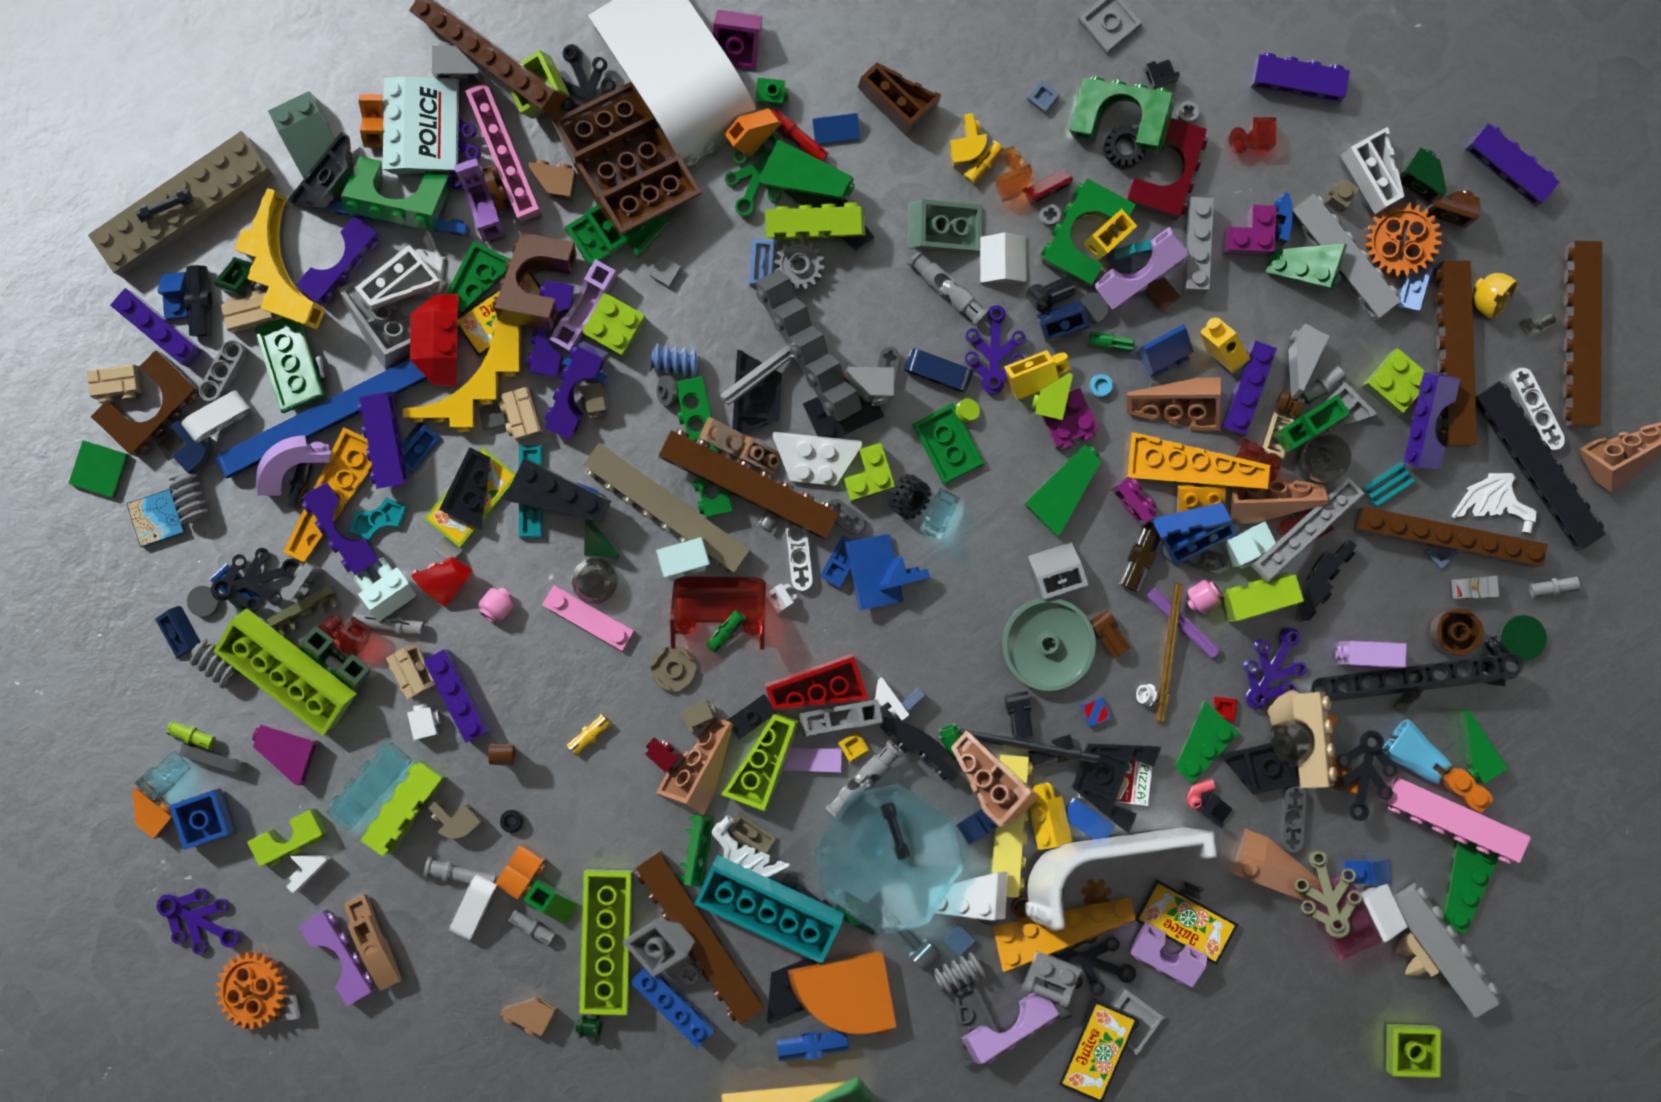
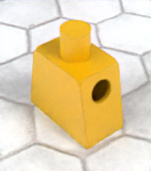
[1084,209,1137,260]
[1200,318,1250,373]

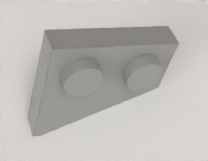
[1325,382,1376,431]

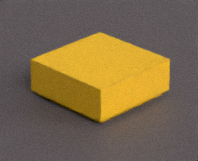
[838,731,870,762]

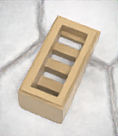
[1258,411,1296,464]

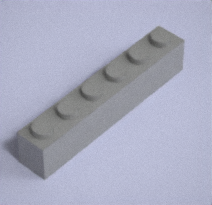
[1292,193,1401,321]
[1393,882,1501,1018]

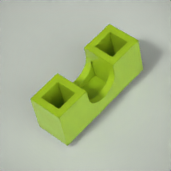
[247,808,327,868]

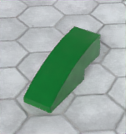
[1273,394,1350,453]

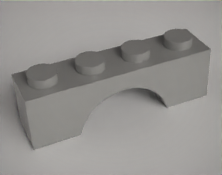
[1182,197,1214,294]

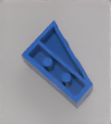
[1152,502,1238,565]

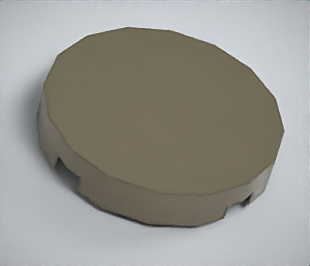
[651,646,697,692]

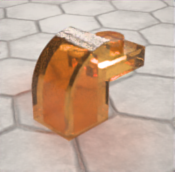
[994,146,1032,202]

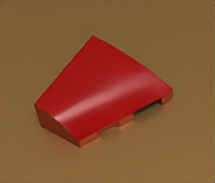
[411,557,472,607]

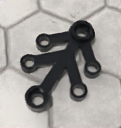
[560,44,616,112]
[211,548,300,613]
[1332,730,1398,821]
[1051,936,1136,996]

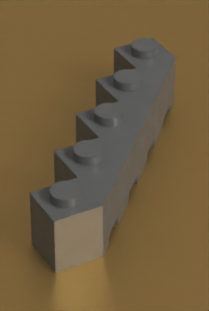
[755,270,862,422]

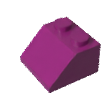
[713,10,763,70]

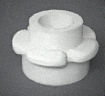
[1136,684,1158,707]

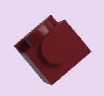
[645,737,683,773]

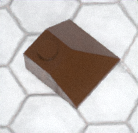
[1422,190,1480,228]

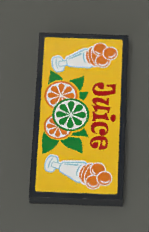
[458,272,541,358]
[1135,879,1239,965]
[1059,998,1139,1102]

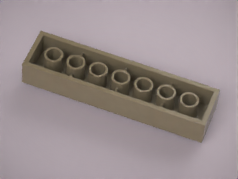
[88,131,273,277]

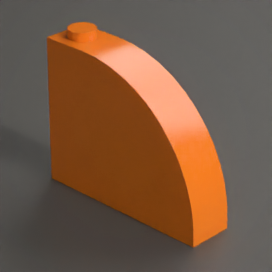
[788,951,896,1035]

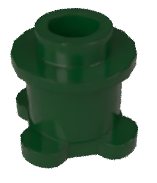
[575,1015,604,1043]

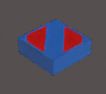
[1080,697,1111,727]

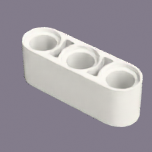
[181,390,251,443]
[449,874,497,941]

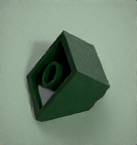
[1399,147,1447,204]

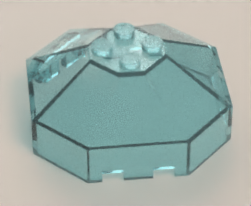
[815,783,964,934]

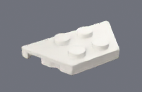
[773,432,862,486]

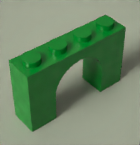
[1069,76,1176,153]
[341,156,449,231]
[1041,178,1136,288]

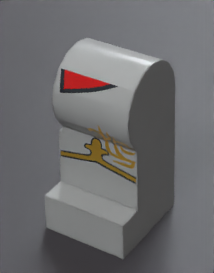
[1451,576,1499,599]

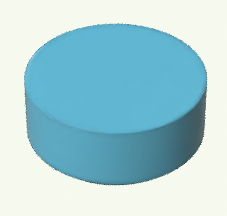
[1089,374,1113,398]

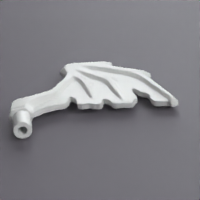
[390,230,447,304]
[1452,473,1537,534]
[712,815,790,878]

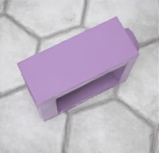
[1335,641,1406,667]

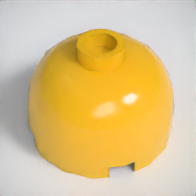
[1473,273,1519,320]

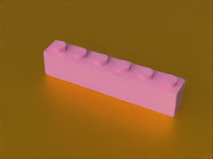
[466,82,542,223]
[1384,777,1531,865]

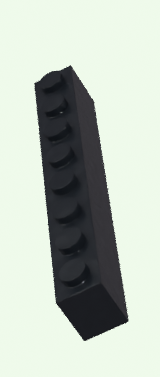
[1475,381,1606,551]

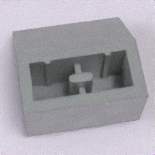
[1027,542,1088,599]

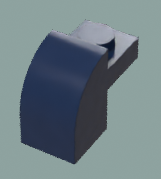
[171,420,212,473]
[956,809,998,845]

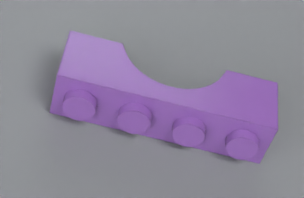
[299,909,376,1007]

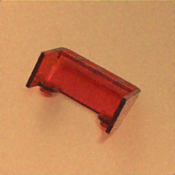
[670,576,766,650]

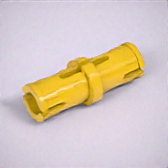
[964,141,1004,185]
[567,714,612,756]

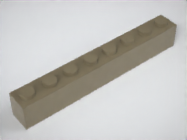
[583,443,751,574]

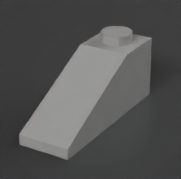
[1288,323,1329,400]

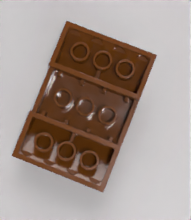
[552,82,702,235]

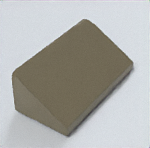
[727,812,777,854]

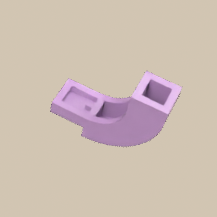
[256,435,330,496]

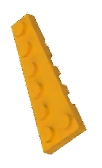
[283,427,372,562]
[1128,432,1270,490]
[993,897,1136,973]

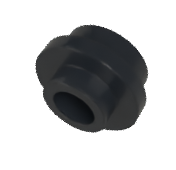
[500,810,524,833]

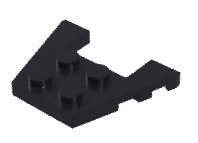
[1071,743,1161,833]

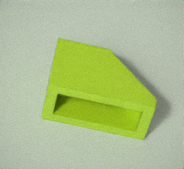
[1032,373,1073,420]

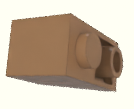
[528,160,577,201]
[500,997,557,1037]

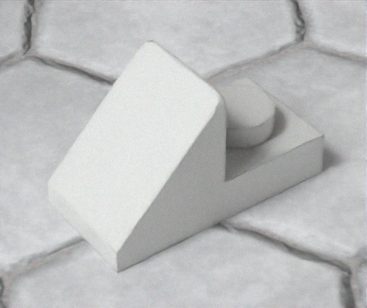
[874,677,909,720]
[286,854,331,893]

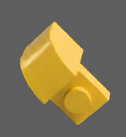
[949,113,987,168]

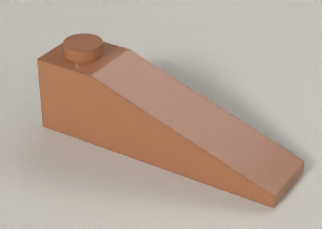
[1230,829,1323,906]

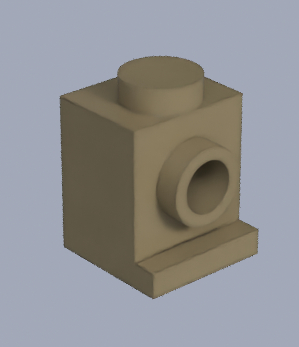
[1323,178,1360,213]
[578,382,608,419]
[681,700,718,733]

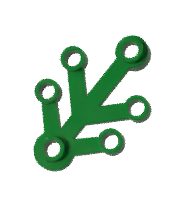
[725,133,781,217]

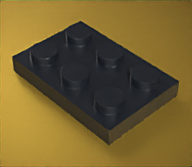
[802,395,884,438]

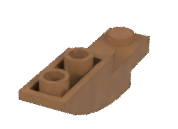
[699,417,782,475]
[343,894,403,991]

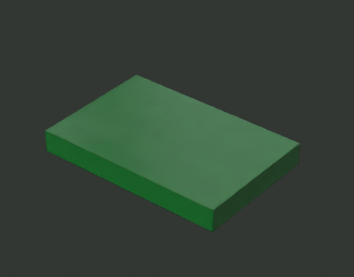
[912,403,985,485]

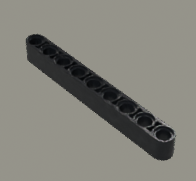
[1310,654,1523,702]

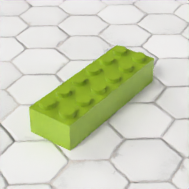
[213,608,357,737]
[580,869,633,1015]

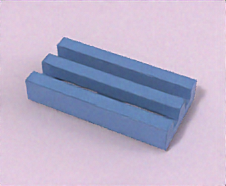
[749,239,775,286]

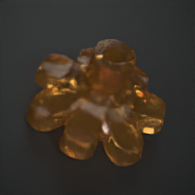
[1081,879,1112,905]

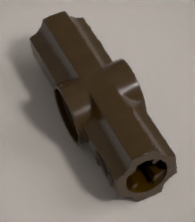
[1119,521,1161,592]

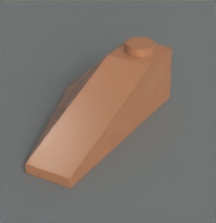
[1127,377,1221,431]
[1579,422,1661,492]
[1228,476,1328,524]
[656,717,733,816]
[951,730,1039,828]

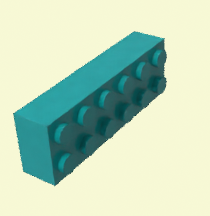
[694,855,844,964]

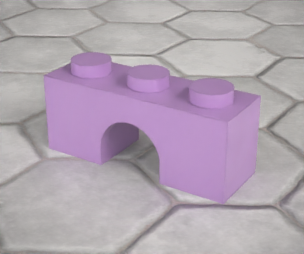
[1130,922,1207,987]

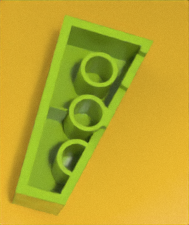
[765,202,866,241]
[721,713,800,811]
[360,761,446,856]

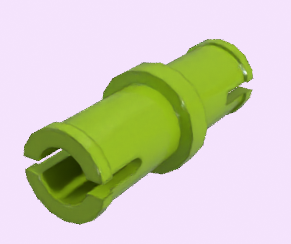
[166,720,216,751]

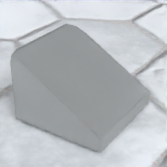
[432,537,463,559]
[274,995,300,1022]

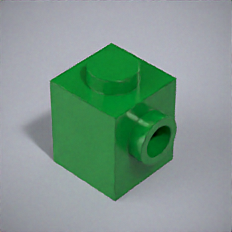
[755,78,789,109]

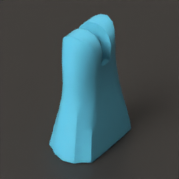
[1382,719,1452,785]

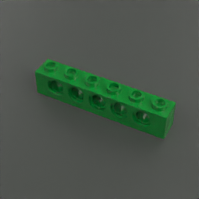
[675,376,733,519]

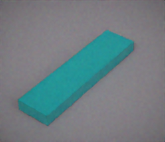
[519,445,543,538]

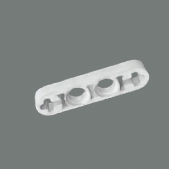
[1509,368,1565,451]
[785,521,813,591]

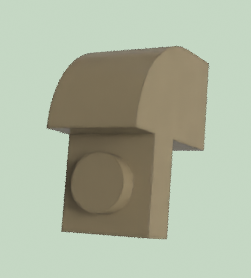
[428,800,484,838]

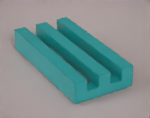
[1362,462,1415,507]

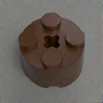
[1430,608,1484,655]

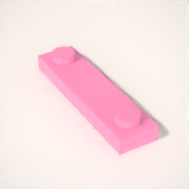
[542,585,634,651]

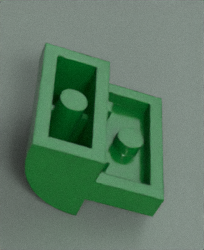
[565,205,629,267]

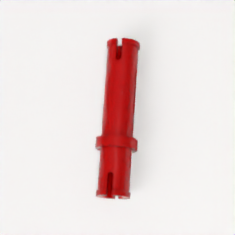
[773,108,829,161]

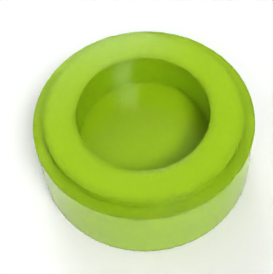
[956,398,980,423]

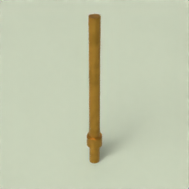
[1156,583,1183,722]

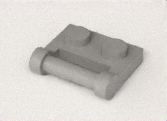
[281,563,324,601]
[1022,950,1081,1008]

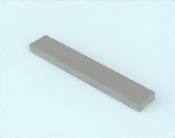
[1251,477,1365,583]

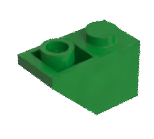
[524,878,578,924]

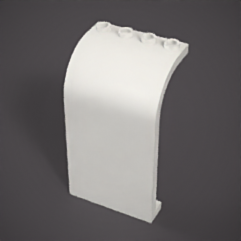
[588,0,757,167]
[1026,827,1216,929]

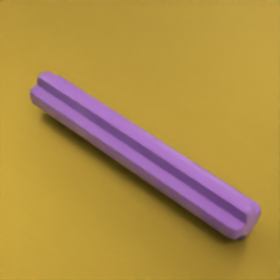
[1147,588,1220,658]

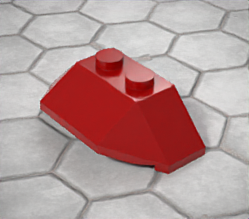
[410,294,459,386]

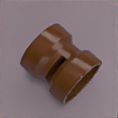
[1275,390,1305,419]
[1010,895,1031,921]

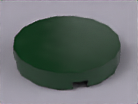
[1499,615,1547,661]

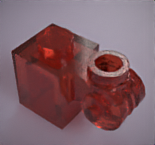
[1227,117,1276,153]
[1232,438,1281,481]
[319,614,372,657]

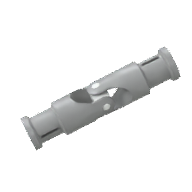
[907,249,988,326]
[826,740,904,821]

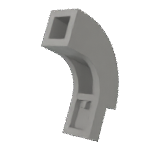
[799,699,883,737]

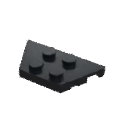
[287,131,354,208]
[732,350,782,435]
[1220,734,1310,795]
[767,957,819,1024]

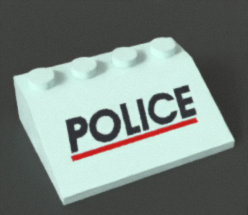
[383,77,459,175]

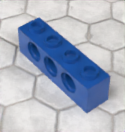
[630,967,715,1048]

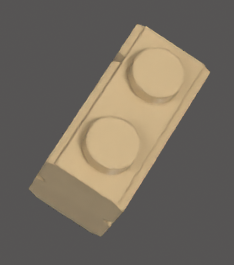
[221,290,277,333]
[87,364,143,403]
[499,387,543,440]
[386,643,435,699]

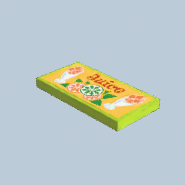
[424,447,516,548]

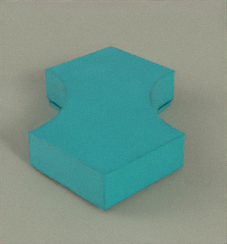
[1113,240,1152,260]
[348,497,409,541]

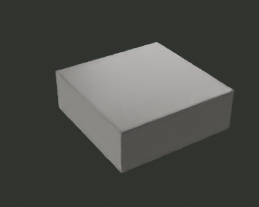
[649,255,681,287]

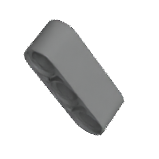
[199,340,248,403]

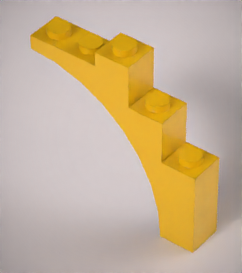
[234,188,325,330]
[403,316,522,432]

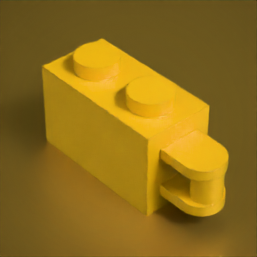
[1004,350,1071,400]
[1029,782,1073,850]

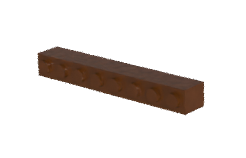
[409,0,566,116]
[1562,241,1602,428]
[1434,260,1477,447]
[658,429,839,540]
[1354,507,1548,568]
[635,851,764,1024]

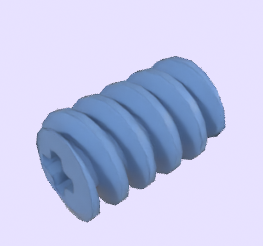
[650,343,700,378]

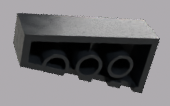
[503,458,611,522]

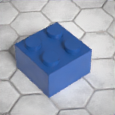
[169,789,236,850]

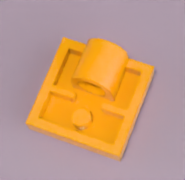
[1177,483,1226,513]

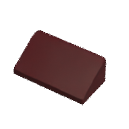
[1024,170,1073,205]

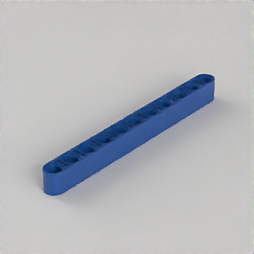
[215,359,428,479]

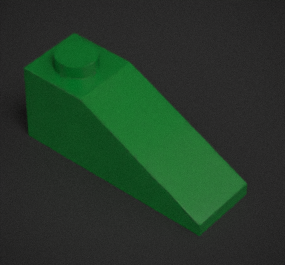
[1459,709,1508,784]

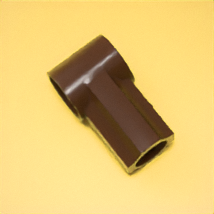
[1089,609,1131,659]
[488,743,517,766]

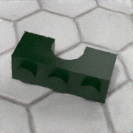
[299,626,371,692]

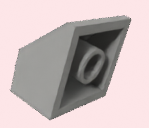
[432,42,485,85]
[844,367,894,406]
[623,919,695,977]

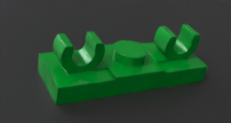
[678,815,715,886]

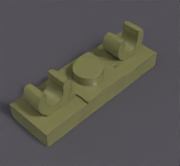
[267,586,338,636]

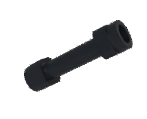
[135,188,194,223]
[880,802,911,860]
[780,872,833,907]

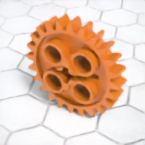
[1365,203,1443,278]
[215,952,289,1029]

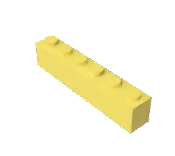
[990,754,1032,898]

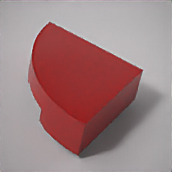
[1213,697,1237,722]

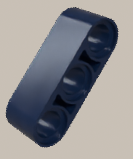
[903,348,974,393]

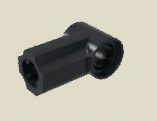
[1026,276,1076,313]
[1005,691,1034,739]
[1028,734,1075,769]

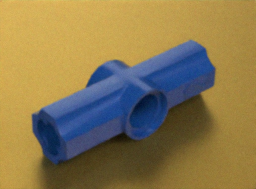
[776,1031,849,1061]

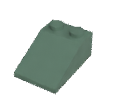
[268,91,335,178]
[908,199,982,251]

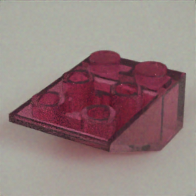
[1307,873,1383,961]

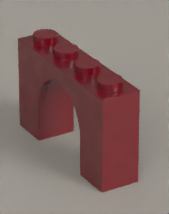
[1126,118,1209,220]

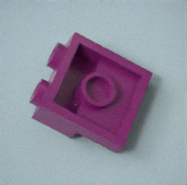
[1041,388,1099,450]
[1111,477,1157,526]

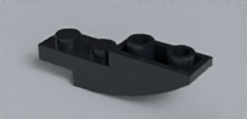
[1295,540,1357,622]
[880,717,958,782]

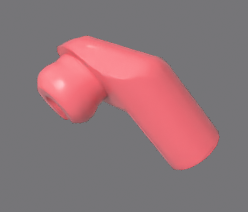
[1187,779,1216,809]

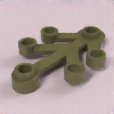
[1295,851,1362,938]

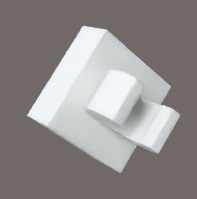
[765,584,797,614]

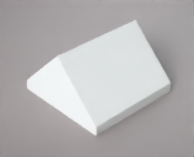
[980,233,1027,283]
[1359,884,1408,942]

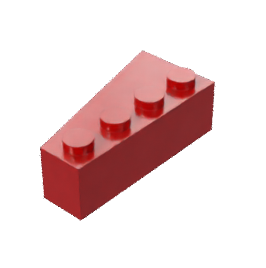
[765,653,869,709]

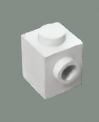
[407,703,441,740]

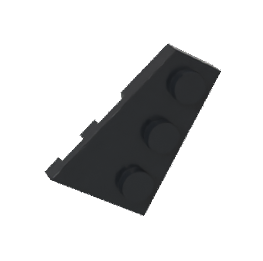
[439,447,491,530]

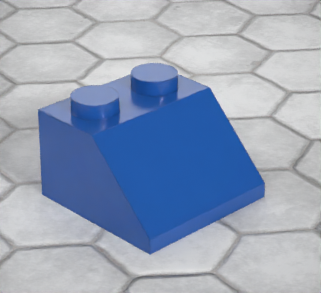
[1137,324,1194,377]

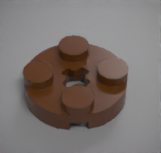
[482,165,512,213]

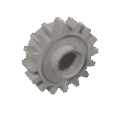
[774,239,825,291]

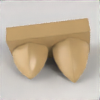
[1395,928,1440,977]

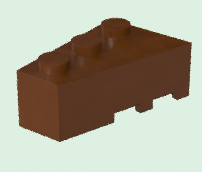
[857,62,942,135]

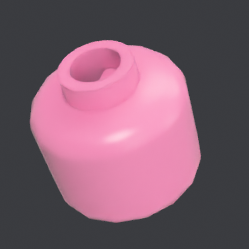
[1187,580,1223,614]
[479,588,513,623]

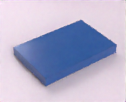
[845,534,904,611]

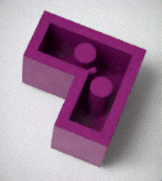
[1224,205,1276,256]

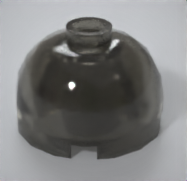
[571,558,618,604]
[1270,720,1315,768]

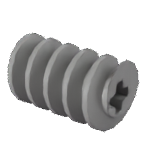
[169,473,208,524]
[187,639,239,689]
[934,952,987,997]

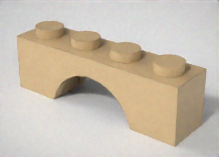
[1292,692,1337,788]

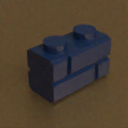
[1036,300,1090,343]

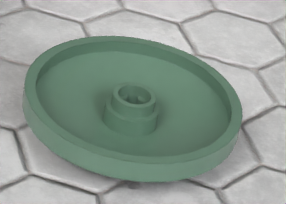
[1002,597,1096,691]

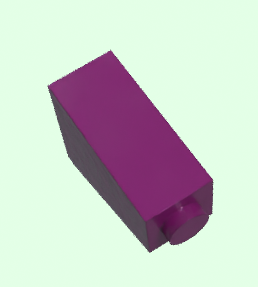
[252,724,319,786]

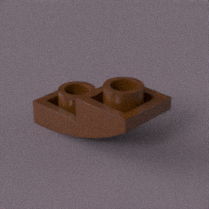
[1134,259,1181,311]

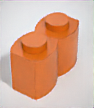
[1441,767,1493,812]
[495,844,546,900]

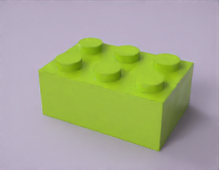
[1221,572,1304,622]

